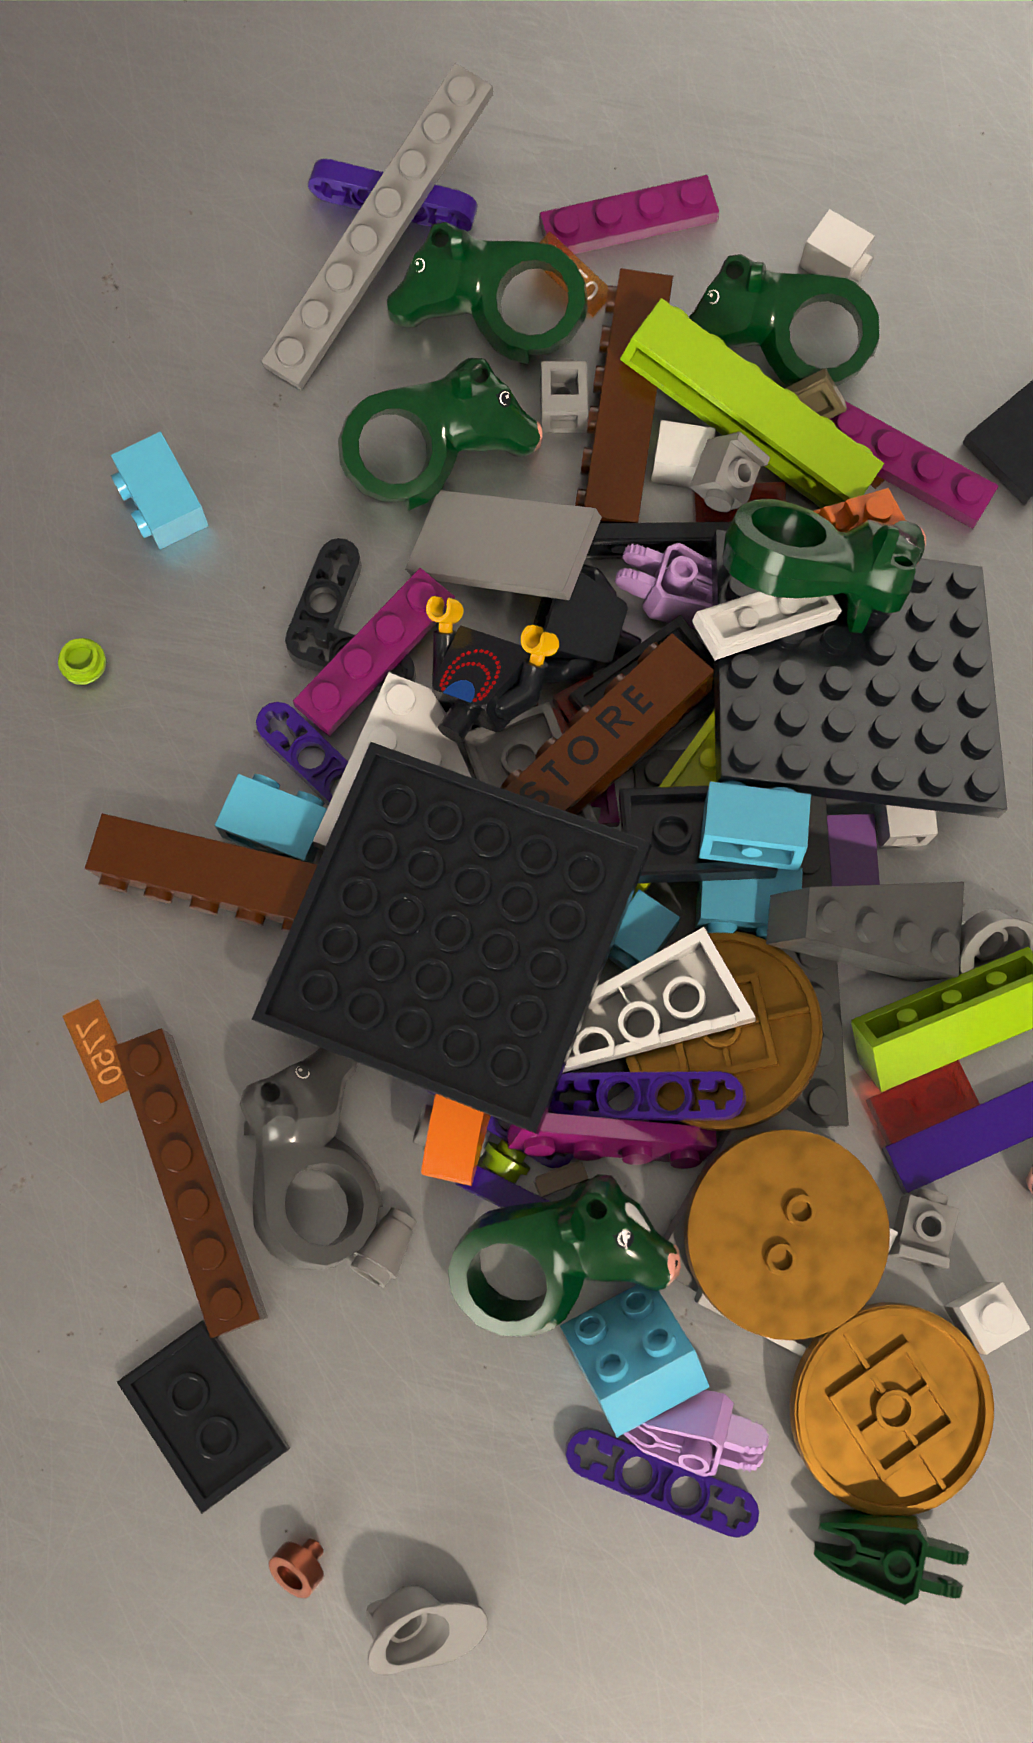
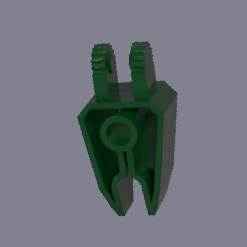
[814,1510,969,1605]

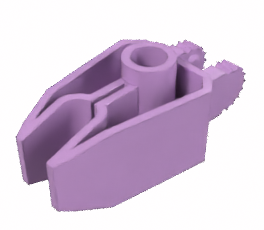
[615,543,712,629]
[624,1390,769,1477]

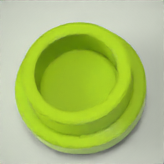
[58,638,106,685]
[482,1139,531,1183]

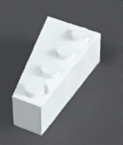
[562,927,756,1074]

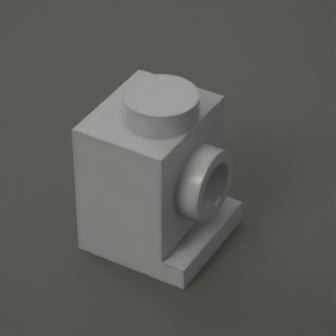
[540,358,588,433]
[690,432,770,512]
[888,1188,959,1269]

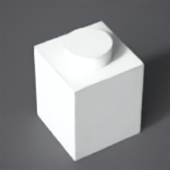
[798,209,875,281]
[651,420,716,488]
[874,804,938,849]
[944,1282,1030,1355]

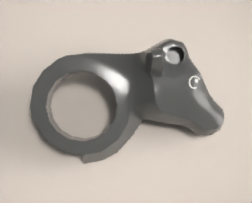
[240,1048,383,1270]

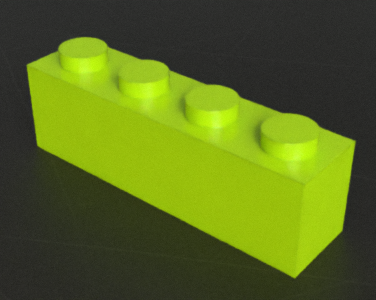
[851,947,1033,1092]

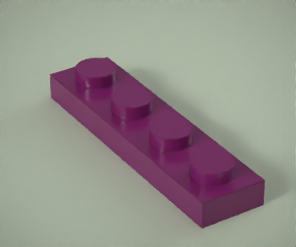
[539,175,720,256]
[830,401,999,529]
[293,568,455,737]
[508,1113,717,1169]

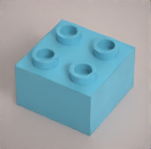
[560,1284,710,1437]

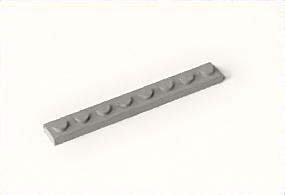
[261,63,493,390]

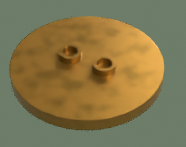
[625,931,823,1131]
[684,1129,890,1340]
[790,1302,994,1516]

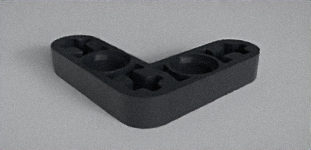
[285,538,416,693]

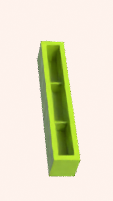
[620,298,884,508]

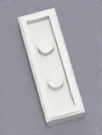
[692,592,842,660]

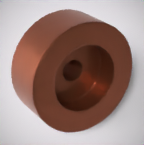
[269,1539,324,1598]

